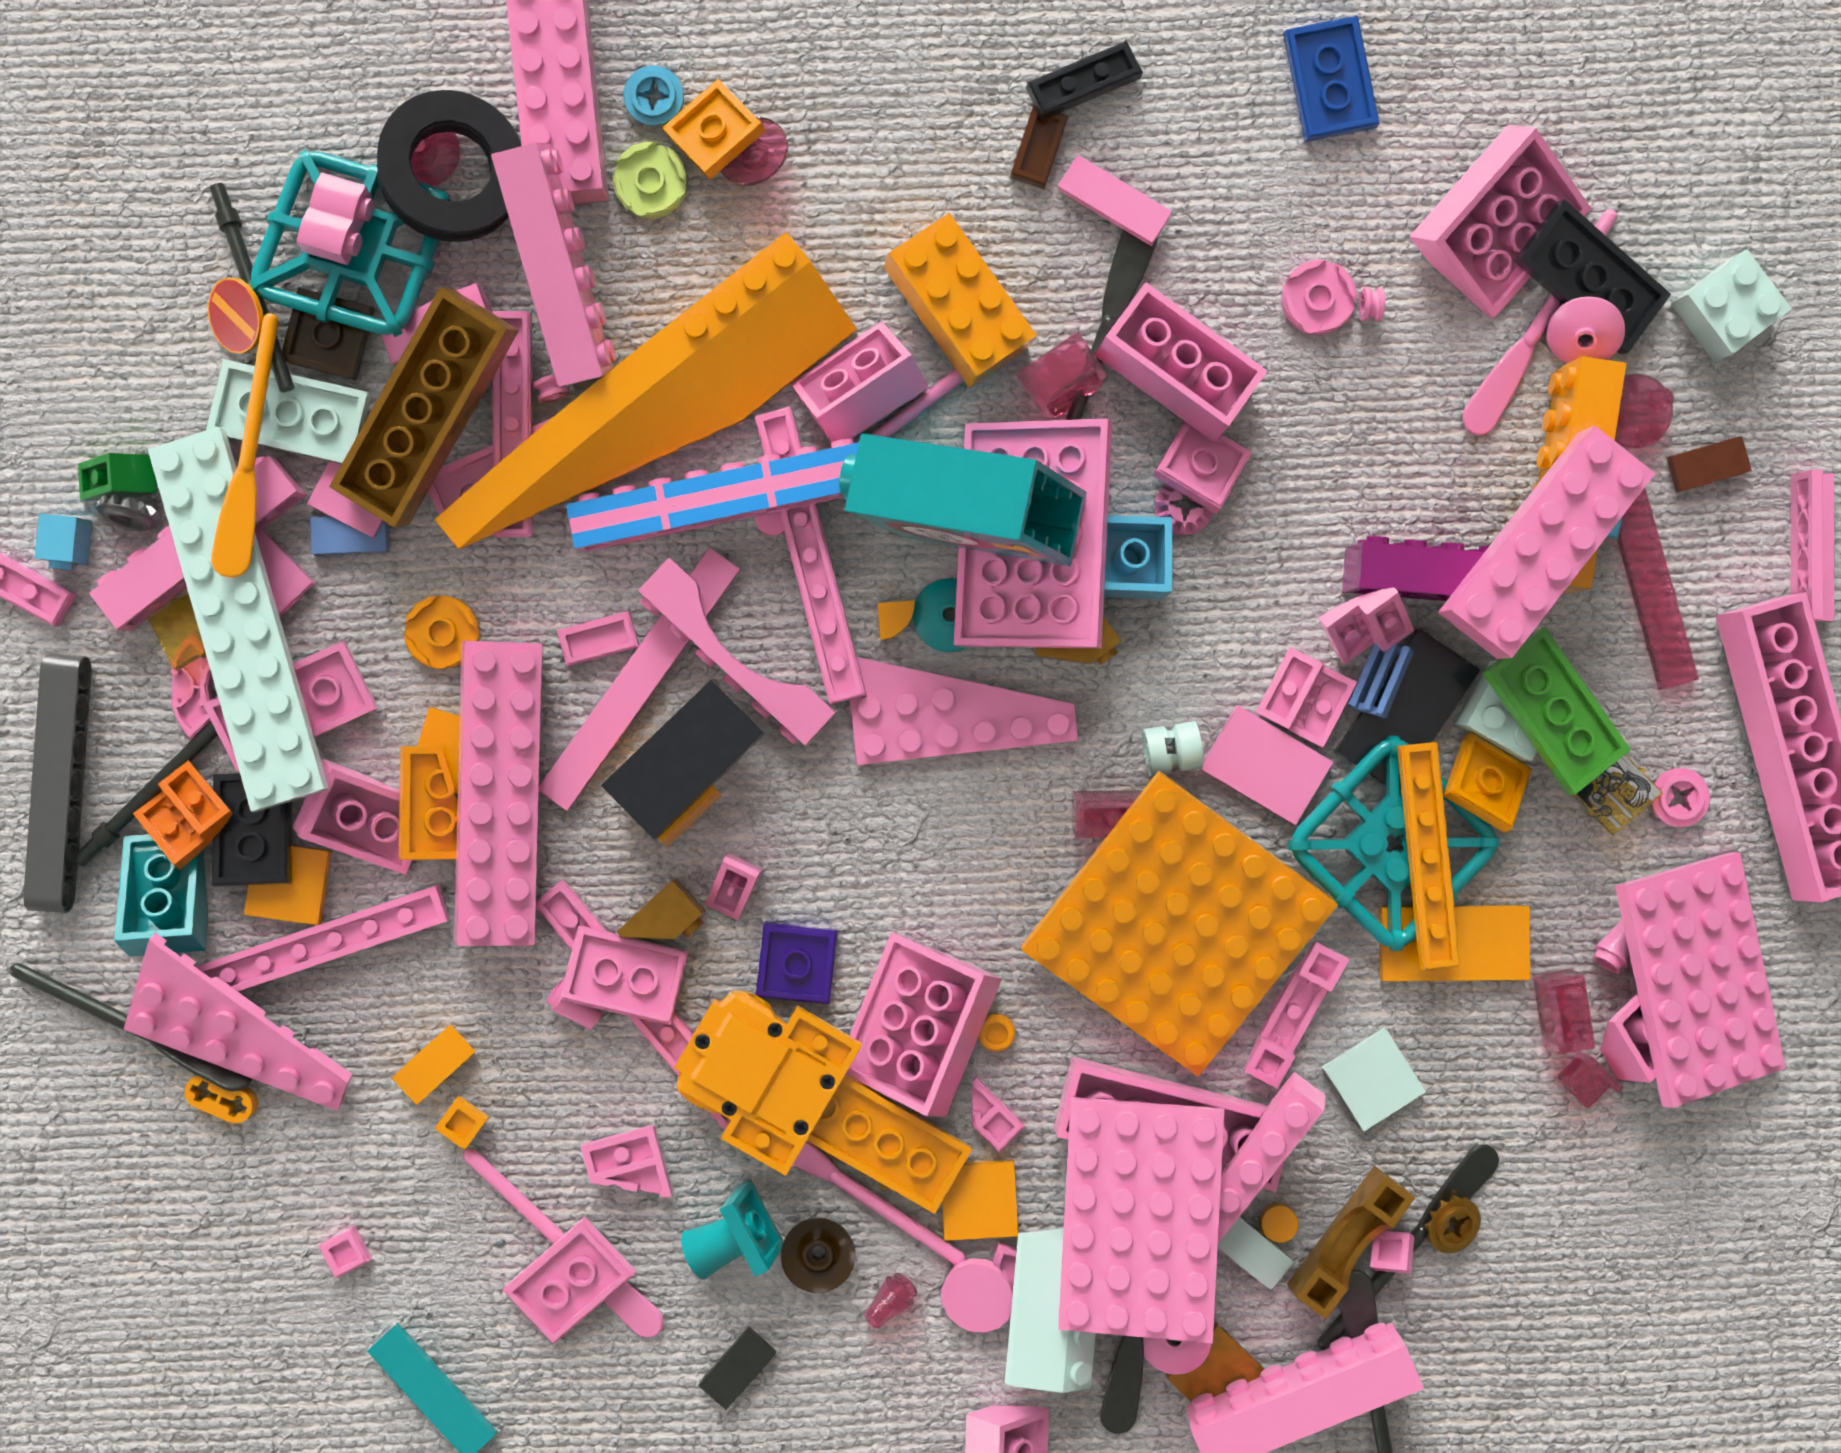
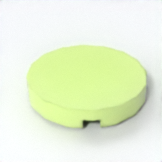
[612,142,688,219]

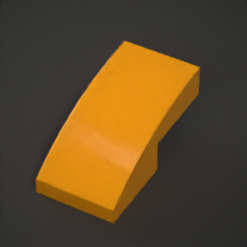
[391,1024,476,1106]

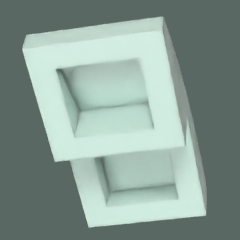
[1218,1216,1295,1290]

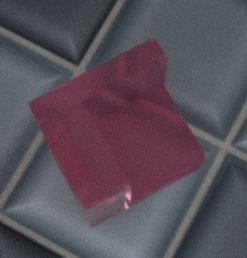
[1555,1051,1624,1108]

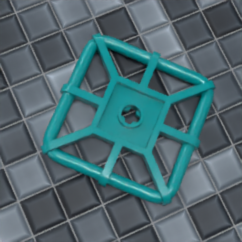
[248,149,451,337]
[1288,736,1501,951]

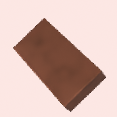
[1666,436,1752,493]

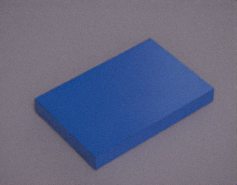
[1283,15,1380,142]

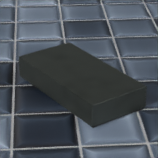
[698,1326,776,1410]

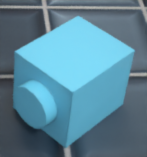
[34,513,92,571]

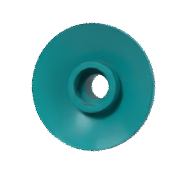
[913,578,967,652]

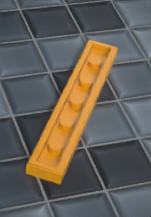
[1397,742,1460,971]

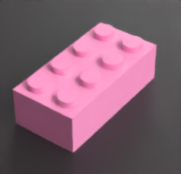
[1094,283,1267,443]

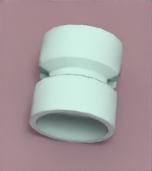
[1142,721,1203,776]

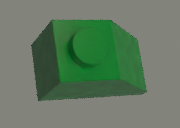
[78,453,158,501]

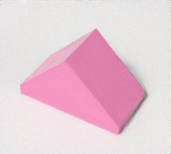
[705,853,763,921]

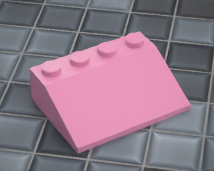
[1410,126,1591,319]
[846,932,1002,1117]

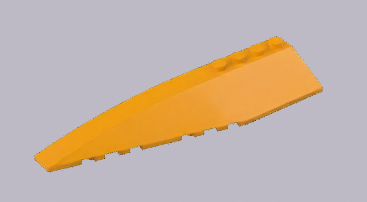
[434,232,857,550]

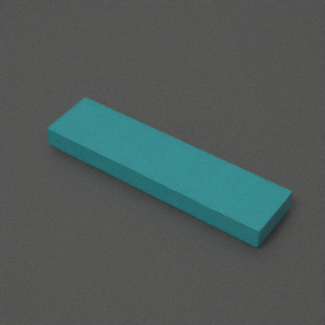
[367,1322,497,1453]

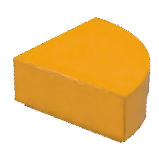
[878,600,915,641]

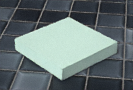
[1322,1028,1426,1132]

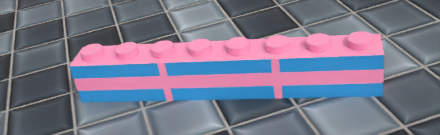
[566,439,859,552]

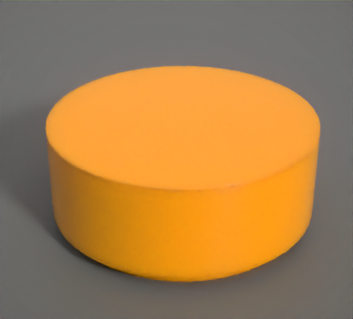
[979,1013,1015,1052]
[1259,1203,1298,1243]

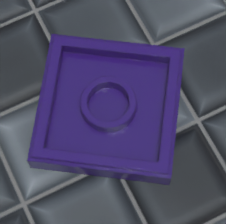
[756,922,838,1005]

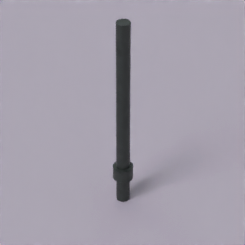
[210,183,295,393]
[73,721,218,867]

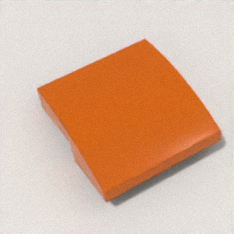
[133,760,233,870]

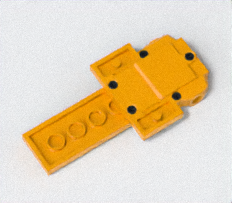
[674,990,973,1214]

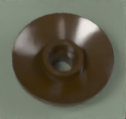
[781,1218,855,1293]

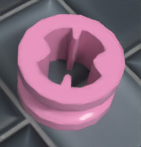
[1359,287,1385,322]
[532,374,570,403]

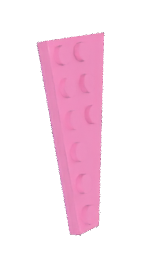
[850,657,1078,765]
[124,933,352,1111]

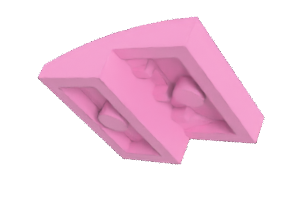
[1319,588,1414,665]
[1255,647,1358,749]

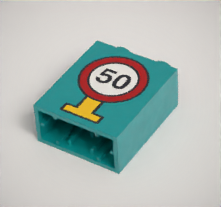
[839,433,1087,567]

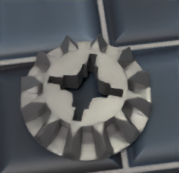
[96,495,161,531]

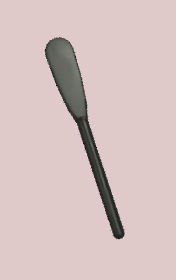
[1065,230,1158,420]
[9,963,253,1091]
[1318,1145,1499,1350]
[1339,1270,1393,1453]
[1100,1336,1144,1434]

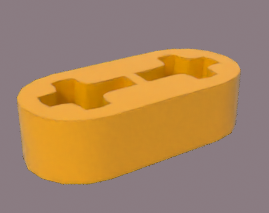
[184,1076,259,1123]

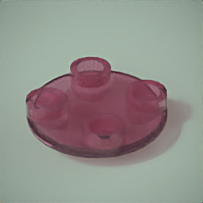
[1615,374,1674,448]

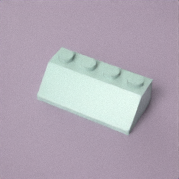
[1005,1228,1096,1393]

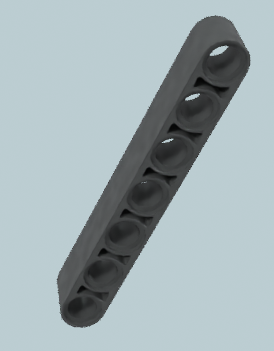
[23,654,92,913]

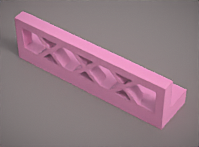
[1791,469,1834,622]

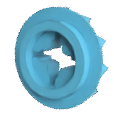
[624,65,684,128]

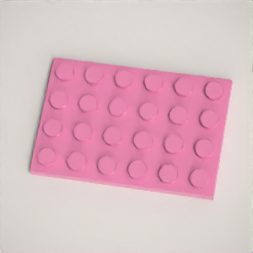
[954,418,1112,649]
[1615,852,1786,1108]
[1058,1097,1225,1344]

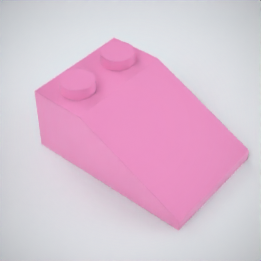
[293,759,412,875]

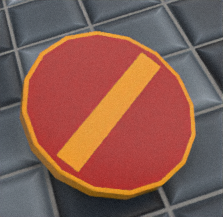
[208,278,263,354]

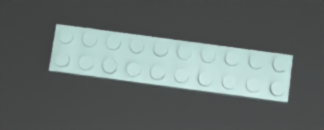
[148,426,329,812]

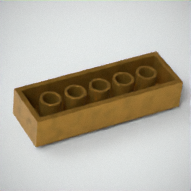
[329,287,519,528]

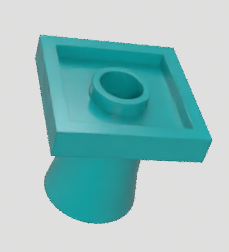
[681,1179,783,1280]

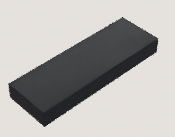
[1026,41,1143,120]

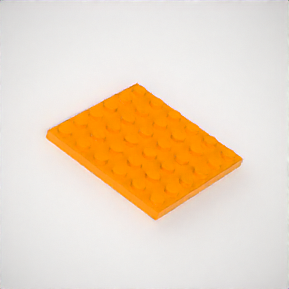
[1021,771,1338,1077]

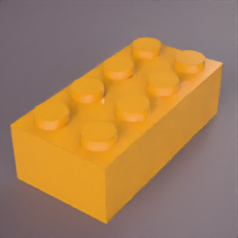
[883,213,1037,388]

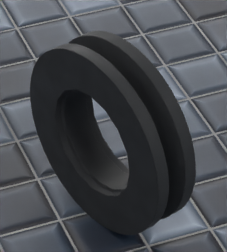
[377,90,522,242]

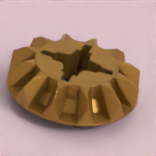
[1424,1195,1481,1254]

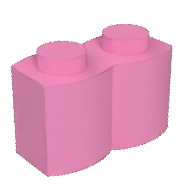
[297,173,374,265]

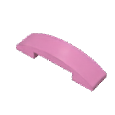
[1244,941,1350,1089]

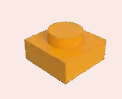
[434,1095,489,1150]

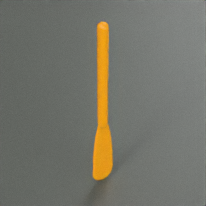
[211,313,278,578]

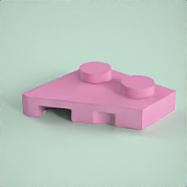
[581,1124,673,1198]

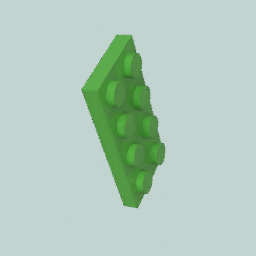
[1482,627,1631,795]

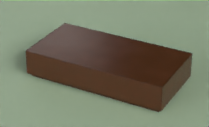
[1010,105,1069,190]

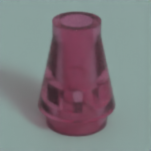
[864,1273,917,1329]

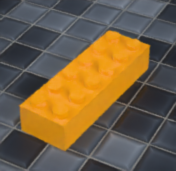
[1532,356,1627,594]

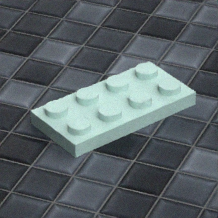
[206,359,372,464]

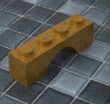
[1287,1166,1415,1319]

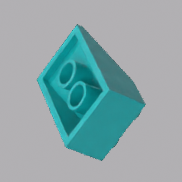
[114,834,208,957]

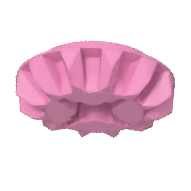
[1155,483,1213,535]
[1648,768,1710,827]

